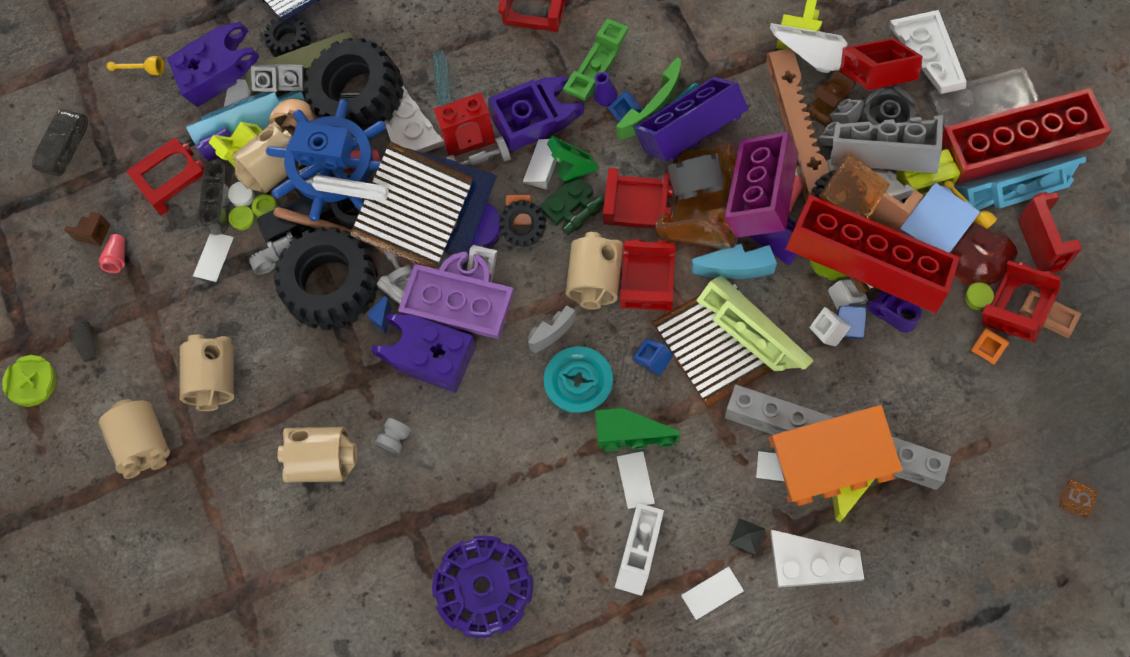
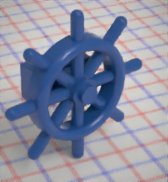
[266,99,394,221]

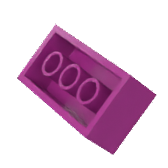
[725,132,799,238]

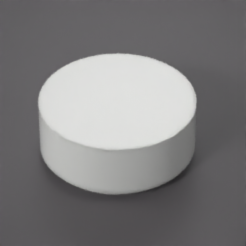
[228,182,255,207]

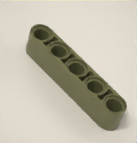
[244,32,356,96]

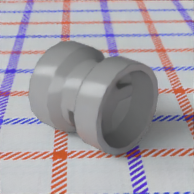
[375,418,411,454]

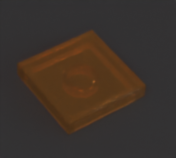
[819,153,890,219]

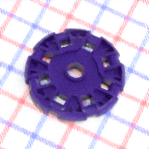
[432,536,533,638]

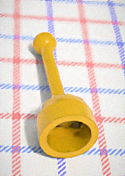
[107,56,165,75]
[943,180,997,233]

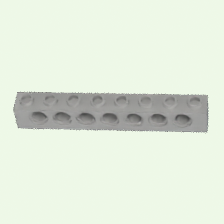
[725,384,951,490]

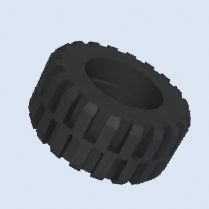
[304,37,404,131]
[274,227,378,330]

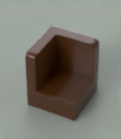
[64,212,110,246]

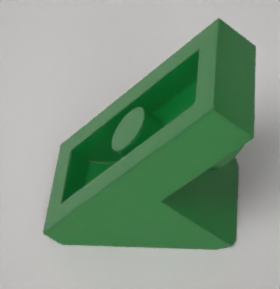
[547,136,599,181]

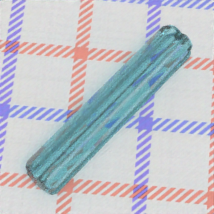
[433,50,451,107]

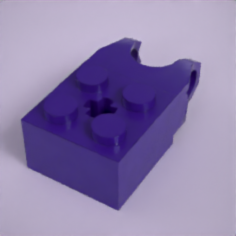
[167,22,259,107]
[488,76,584,153]
[371,314,476,393]

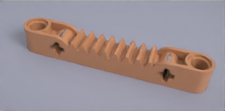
[766,48,835,202]

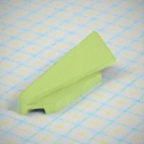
[696,276,813,371]

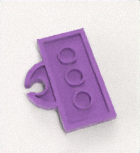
[398,252,515,339]

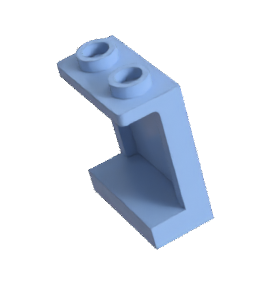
[899,182,980,253]

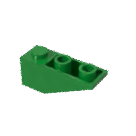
[595,408,680,452]

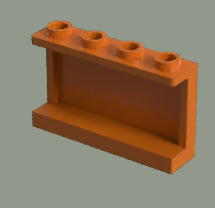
[768,405,903,506]

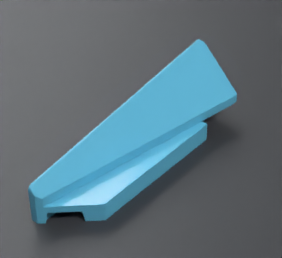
[186,91,307,145]
[954,154,1086,211]

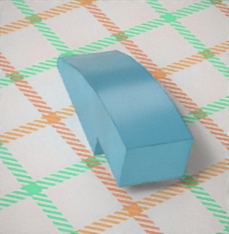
[691,244,777,279]

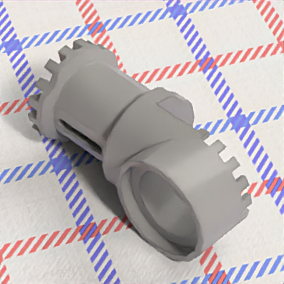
[249,231,294,275]

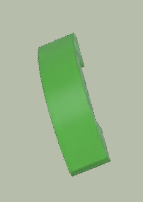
[563,18,629,101]
[616,57,681,141]

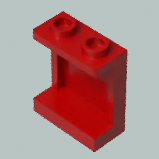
[603,168,673,230]
[1018,192,1082,273]
[620,239,676,311]

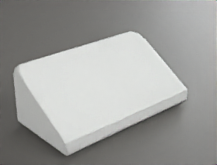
[523,139,561,190]

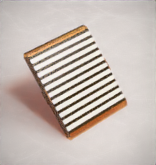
[350,141,473,269]
[652,278,772,407]

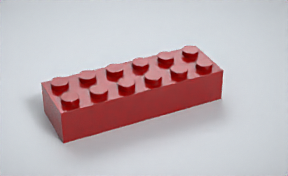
[942,88,1112,185]
[785,195,960,313]

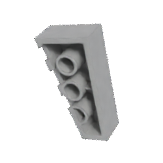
[831,115,943,173]

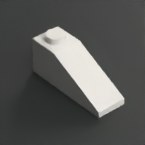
[770,23,847,73]
[615,503,664,596]

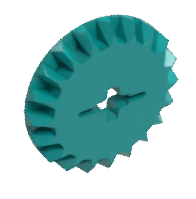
[544,346,613,414]

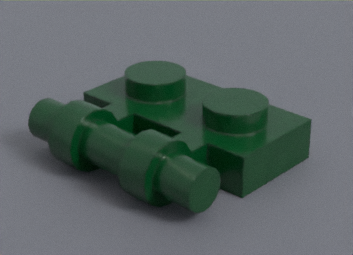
[539,177,604,235]

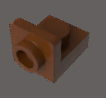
[814,70,856,108]

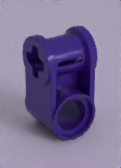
[867,290,922,333]

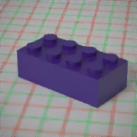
[633,77,749,161]

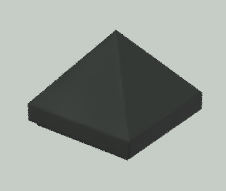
[729,518,765,555]

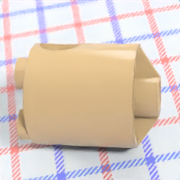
[232,121,301,194]
[566,232,623,309]
[180,335,234,411]
[98,399,170,479]
[278,427,358,483]

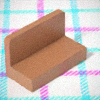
[869,190,924,231]

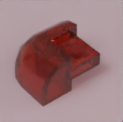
[952,222,1018,286]

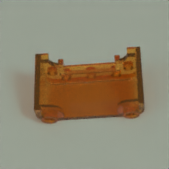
[656,142,737,249]

